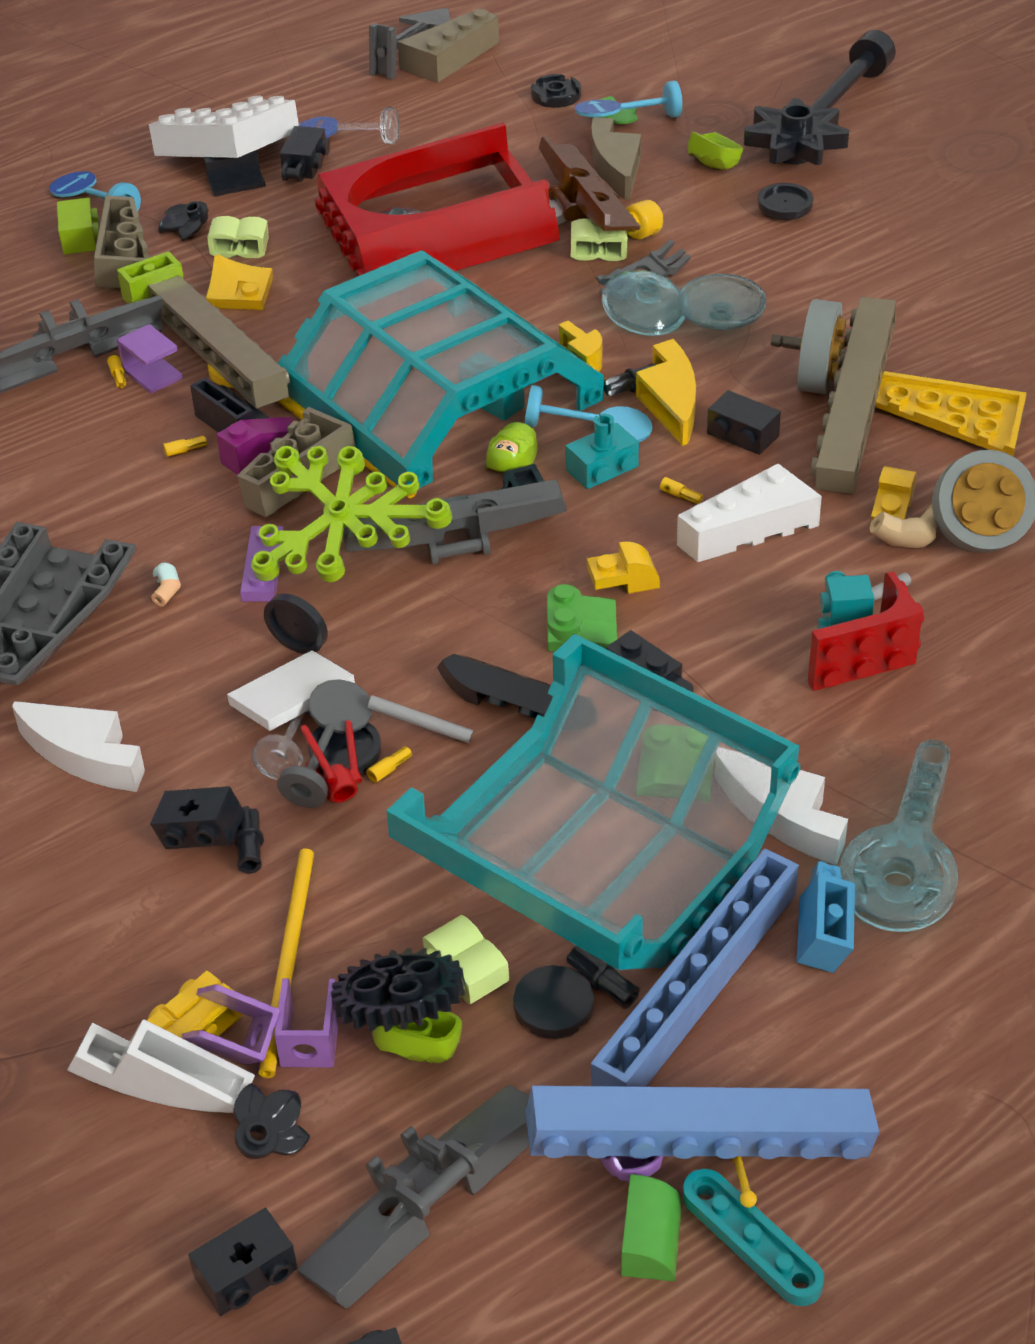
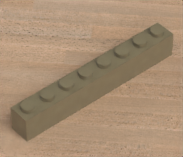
[148,276,290,408]
[811,297,897,494]

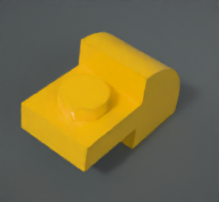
[559,320,602,372]
[871,466,918,521]
[587,542,660,594]

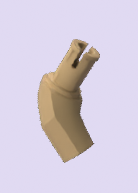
[870,504,938,548]

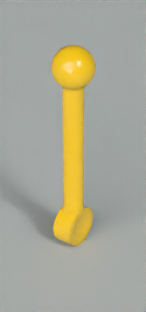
[731,1156,757,1208]

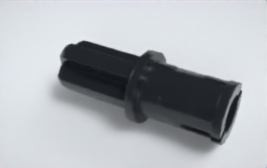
[604,363,656,396]
[234,806,264,874]
[566,946,640,1009]

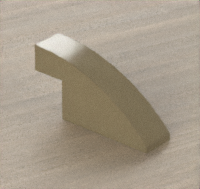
[591,117,641,200]

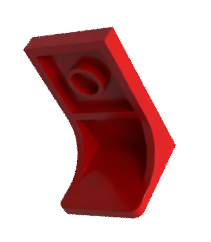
[808,571,924,691]

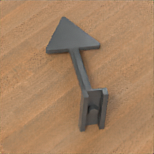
[369,8,450,79]

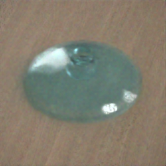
[602,270,688,336]
[678,274,766,331]

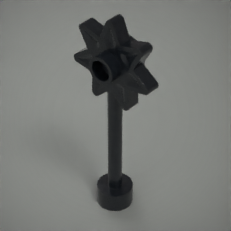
[744,30,896,165]

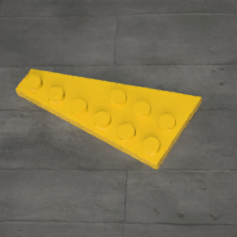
[875,371,1027,456]

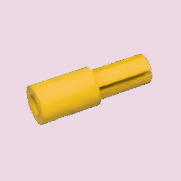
[107,355,126,388]
[163,435,207,457]
[660,477,703,505]
[366,746,412,783]

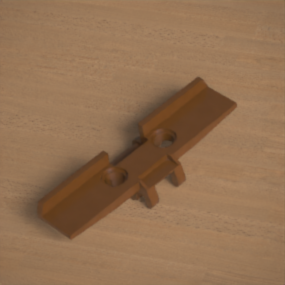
[539,136,641,231]

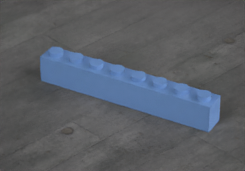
[591,848,799,1087]
[525,1086,880,1159]

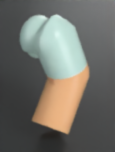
[151,562,181,607]

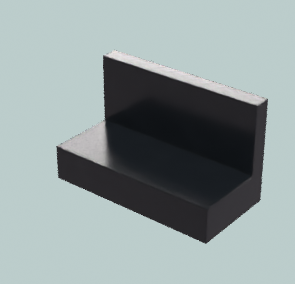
[204,150,266,197]

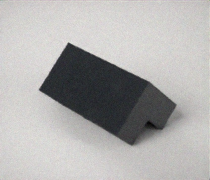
[190,377,270,433]

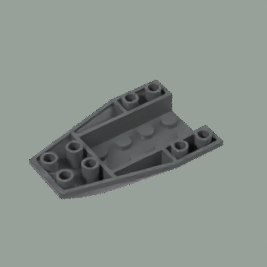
[0,522,137,686]

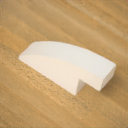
[12,701,145,792]
[715,747,848,865]
[67,1019,255,1113]

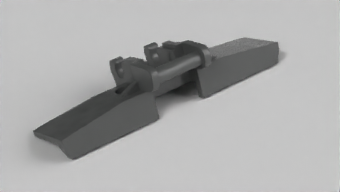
[0,295,162,393]
[343,479,567,564]
[297,1085,529,1309]

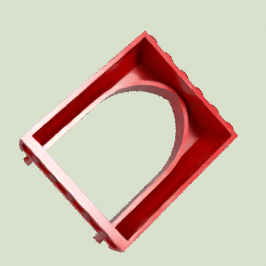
[315,122,560,277]

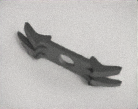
[596,239,691,299]

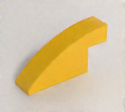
[636,339,696,446]

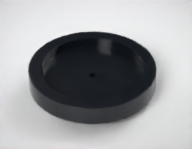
[758,183,813,220]
[264,594,328,654]
[308,722,381,774]

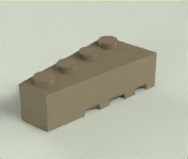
[398,9,499,83]
[94,195,150,289]
[237,407,356,517]

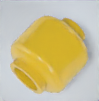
[626,200,663,239]

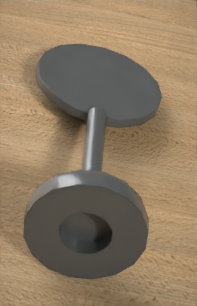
[277,679,372,808]

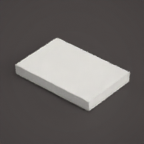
[227,651,355,731]

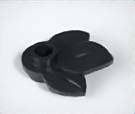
[158,201,209,241]
[233,1083,310,1159]

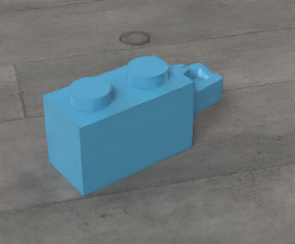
[797,861,855,973]

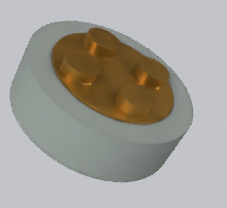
[771,299,846,394]
[932,450,1035,553]

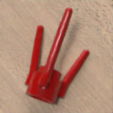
[301,720,363,803]

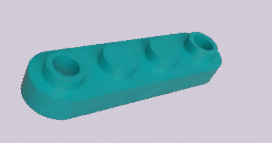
[683,1169,824,1306]

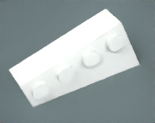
[677,464,822,562]

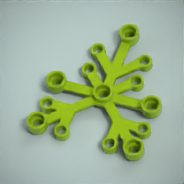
[251,446,452,582]

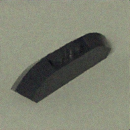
[437,654,599,731]

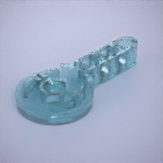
[840,740,958,932]

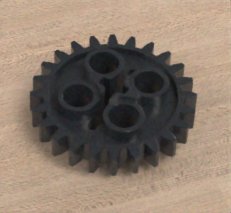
[331,948,465,1032]

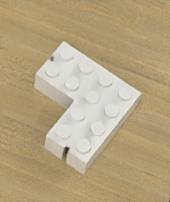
[149,96,299,158]

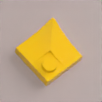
[206,254,273,310]

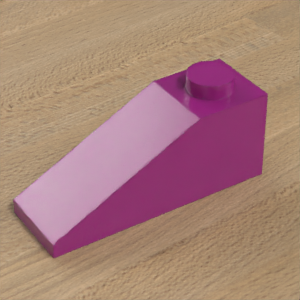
[216,417,297,475]

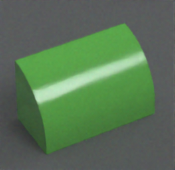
[622,1174,682,1282]

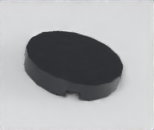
[531,74,581,108]
[513,965,594,1039]

